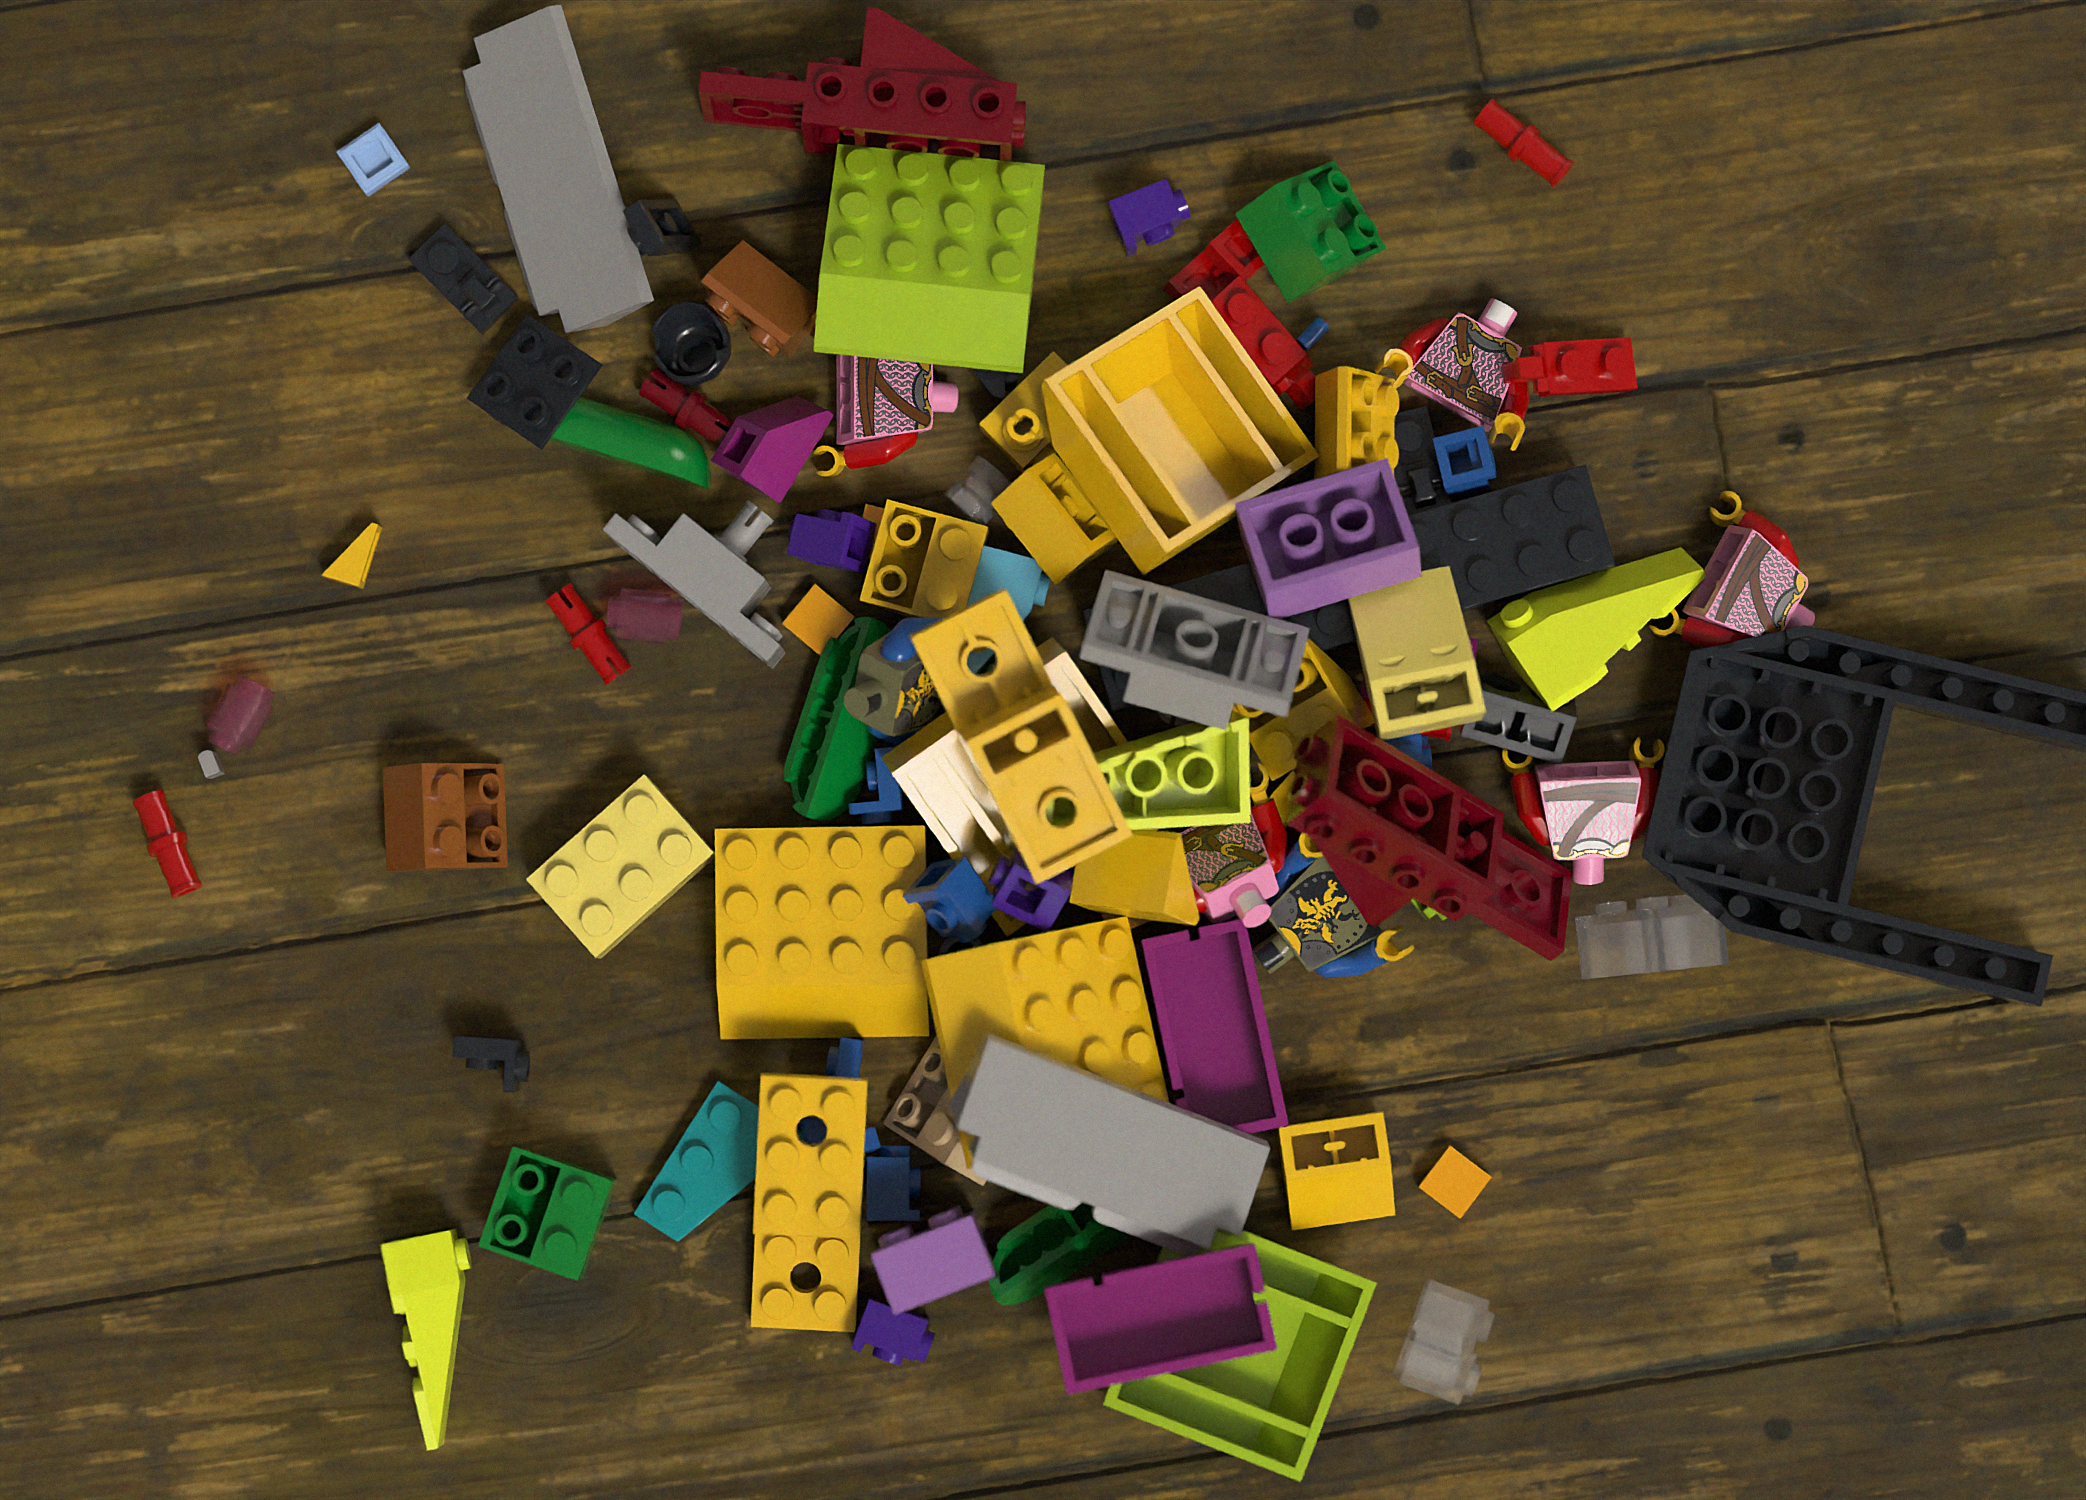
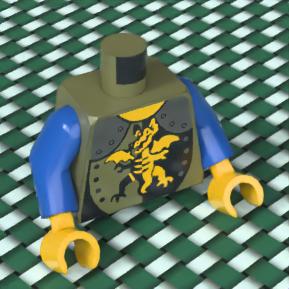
[844,616,989,746]
[1251,833,1414,978]

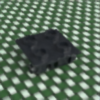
[467,314,603,450]

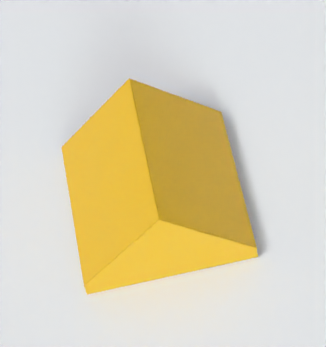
[1069,829,1199,925]

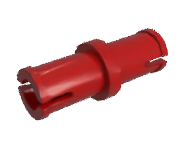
[1473,98,1574,188]
[544,582,633,686]
[132,790,203,898]

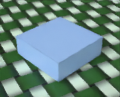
[337,123,410,197]

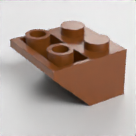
[701,240,818,359]
[383,763,508,872]

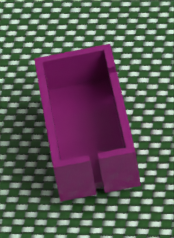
[1141,919,1289,1134]
[1045,1241,1278,1394]

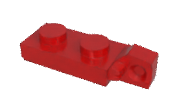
[1210,275,1316,410]
[1502,337,1638,397]

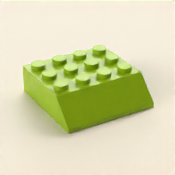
[814,144,1045,373]
[1102,1227,1377,1482]

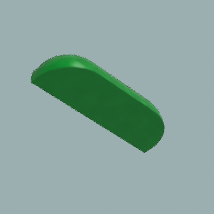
[511,397,711,491]
[784,617,891,821]
[989,1201,1131,1305]

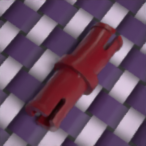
[639,368,734,447]

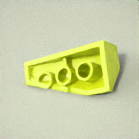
[1487,547,1706,711]
[381,1228,472,1451]

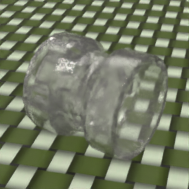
[944,455,1012,526]

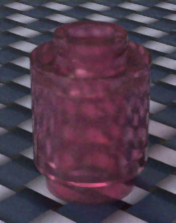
[607,587,684,644]
[204,674,275,756]

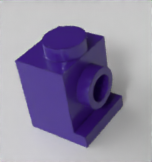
[1108,178,1191,257]
[787,509,877,574]
[988,847,1075,933]
[851,1297,935,1366]

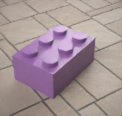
[1235,458,1422,619]
[871,1205,996,1315]

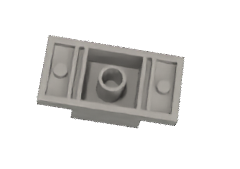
[603,500,786,669]
[1080,570,1310,730]

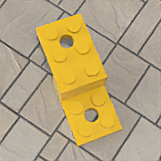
[909,588,1132,884]
[750,1073,868,1332]

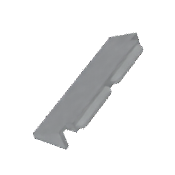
[463,5,654,333]
[949,1032,1270,1255]

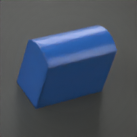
[1296,317,1329,352]

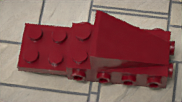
[699,7,1027,162]
[1287,714,1573,961]

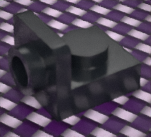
[453,1035,530,1093]

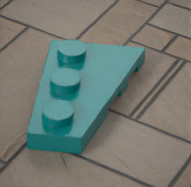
[634,1081,804,1242]

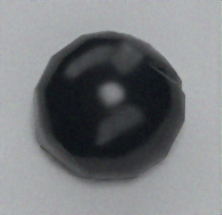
[651,300,732,386]

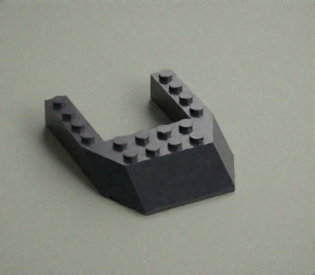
[1641,625,2086,1007]

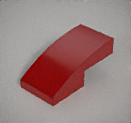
[1163,219,1265,301]

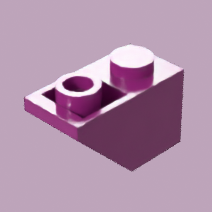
[711,396,834,503]

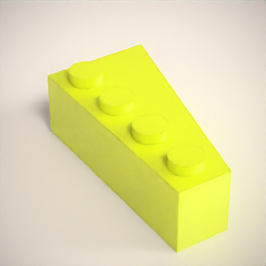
[1045,710,1251,830]

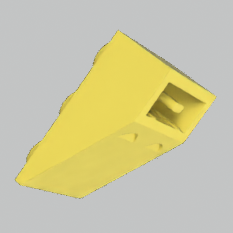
[1348,566,1485,740]

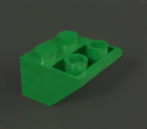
[1235,160,1387,303]
[478,1146,618,1281]

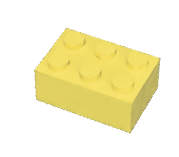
[526,775,715,959]

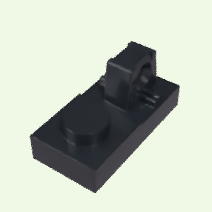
[623,199,702,256]
[408,224,519,335]
[1394,406,1451,516]

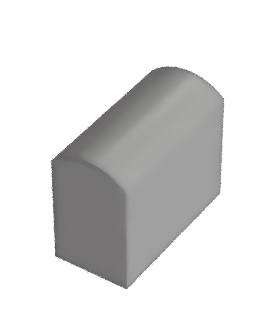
[198,750,225,779]

